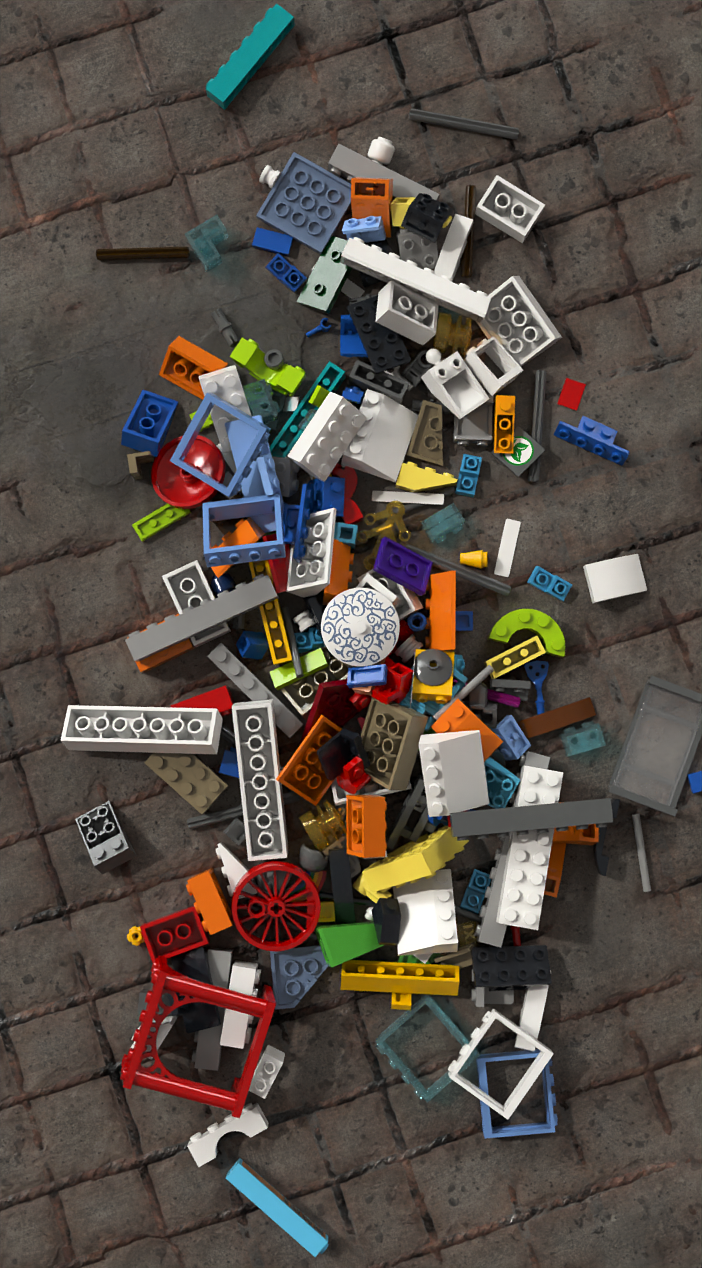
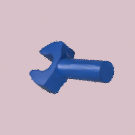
[428,815,448,827]

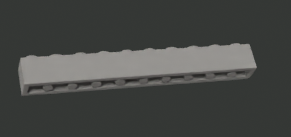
[474,751,550,948]

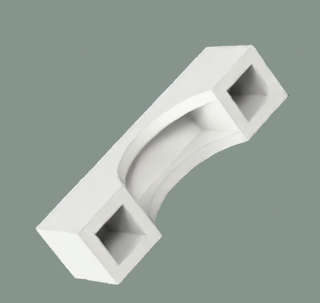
[187,1103,269,1167]

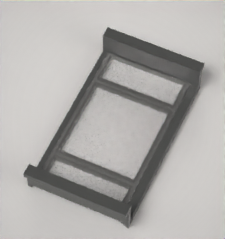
[608,675,702,817]

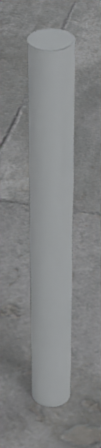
[432,665,494,721]
[632,814,651,892]

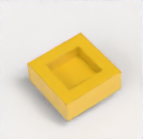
[318,901,335,922]
[391,992,411,1010]

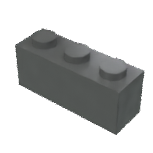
[349,360,409,404]

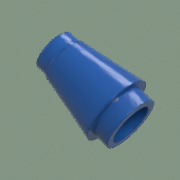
[408,612,427,631]

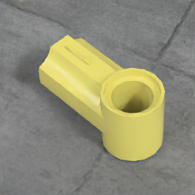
[352,870,393,903]

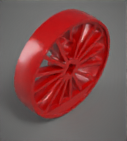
[231,861,321,951]

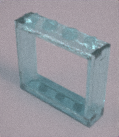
[375,994,480,1103]

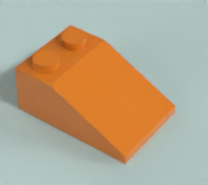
[431,699,503,762]

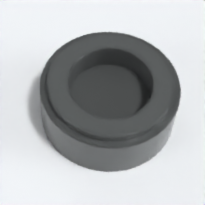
[264,349,284,370]

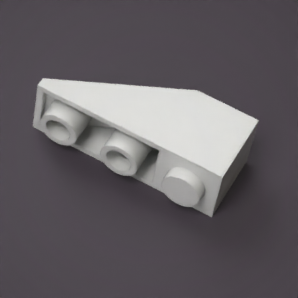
[216,842,258,899]

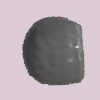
[299,842,329,873]

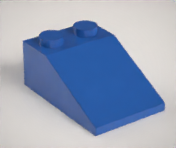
[121,390,178,457]

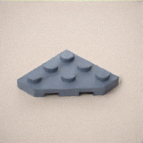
[270,945,328,1009]

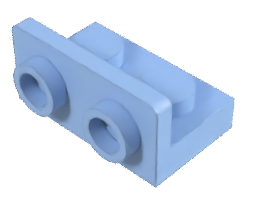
[342,216,386,243]
[490,715,531,760]

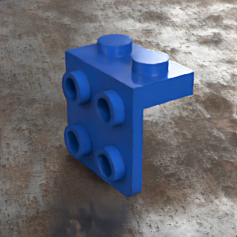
[340,315,368,358]
[307,476,345,517]

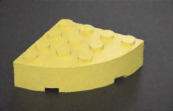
[362,825,469,893]

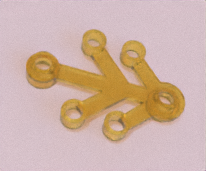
[357,501,411,570]

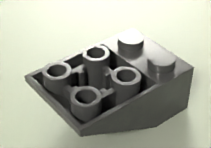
[75,801,137,874]

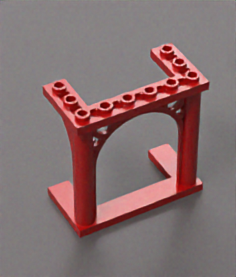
[120,955,276,1118]

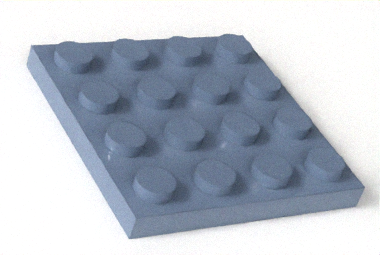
[256,152,351,254]

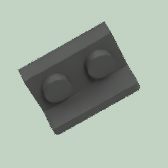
[489,679,531,701]

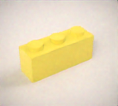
[484,636,546,679]

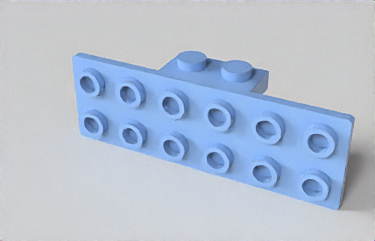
[225,415,284,533]

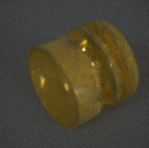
[433,312,472,357]
[299,800,347,851]

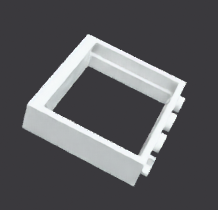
[448,1008,554,1119]

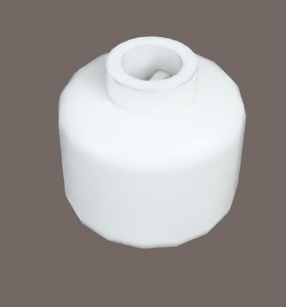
[367,137,395,165]

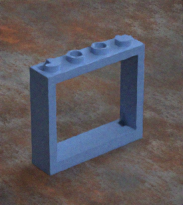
[170,393,271,497]
[202,493,286,567]
[476,1049,558,1139]

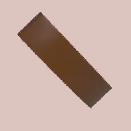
[517,697,596,739]

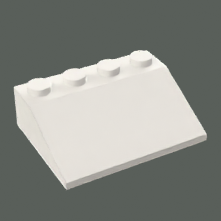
[476,276,562,366]
[341,389,418,482]
[286,508,337,597]
[419,730,489,817]
[393,869,458,956]

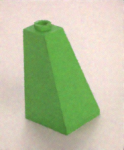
[314,922,384,968]

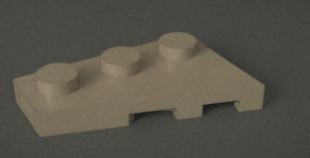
[407,399,443,466]

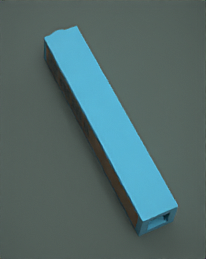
[226,1158,329,1257]

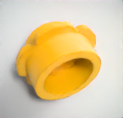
[127,926,145,946]

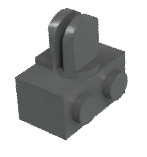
[462,682,497,728]

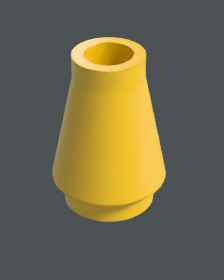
[460,550,488,569]

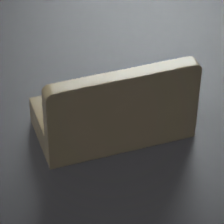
[127,451,155,480]
[434,942,477,969]

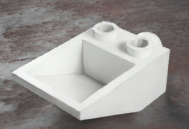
[421,348,490,419]

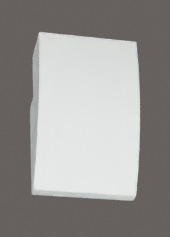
[583,554,647,604]

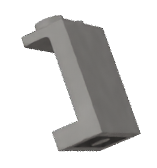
[453,395,494,446]

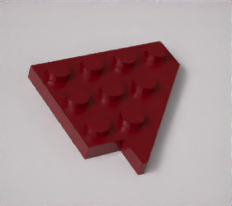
[300,679,371,744]

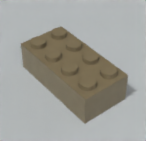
[145,753,230,815]

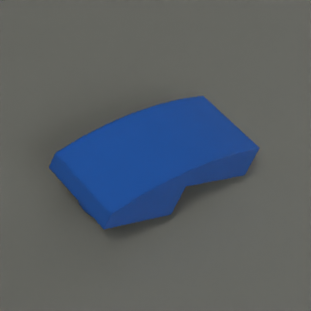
[265,253,307,292]
[342,386,364,404]

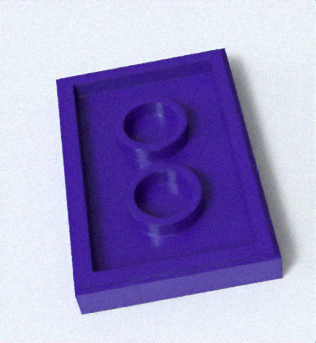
[373,537,433,596]

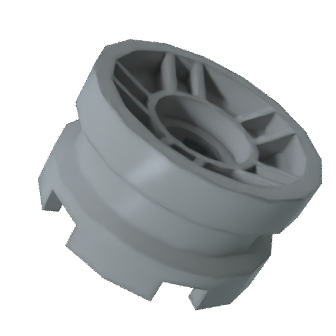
[394,634,423,664]

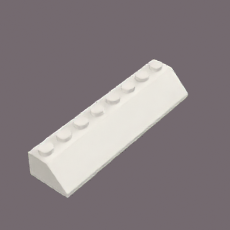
[340,237,491,323]

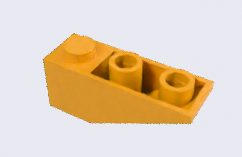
[494,395,515,454]

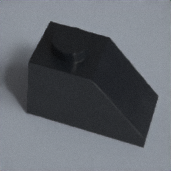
[371,898,401,945]

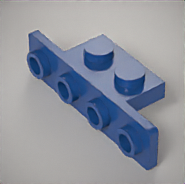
[554,416,630,465]
[283,484,313,563]

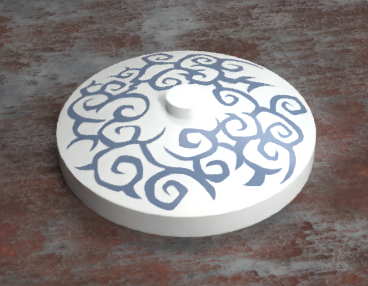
[321,588,400,666]

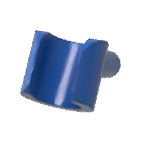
[306,318,331,337]

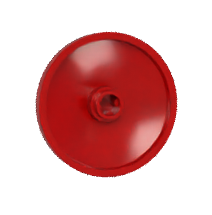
[151,435,226,509]

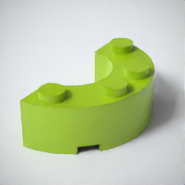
[230,338,306,397]
[487,609,565,658]

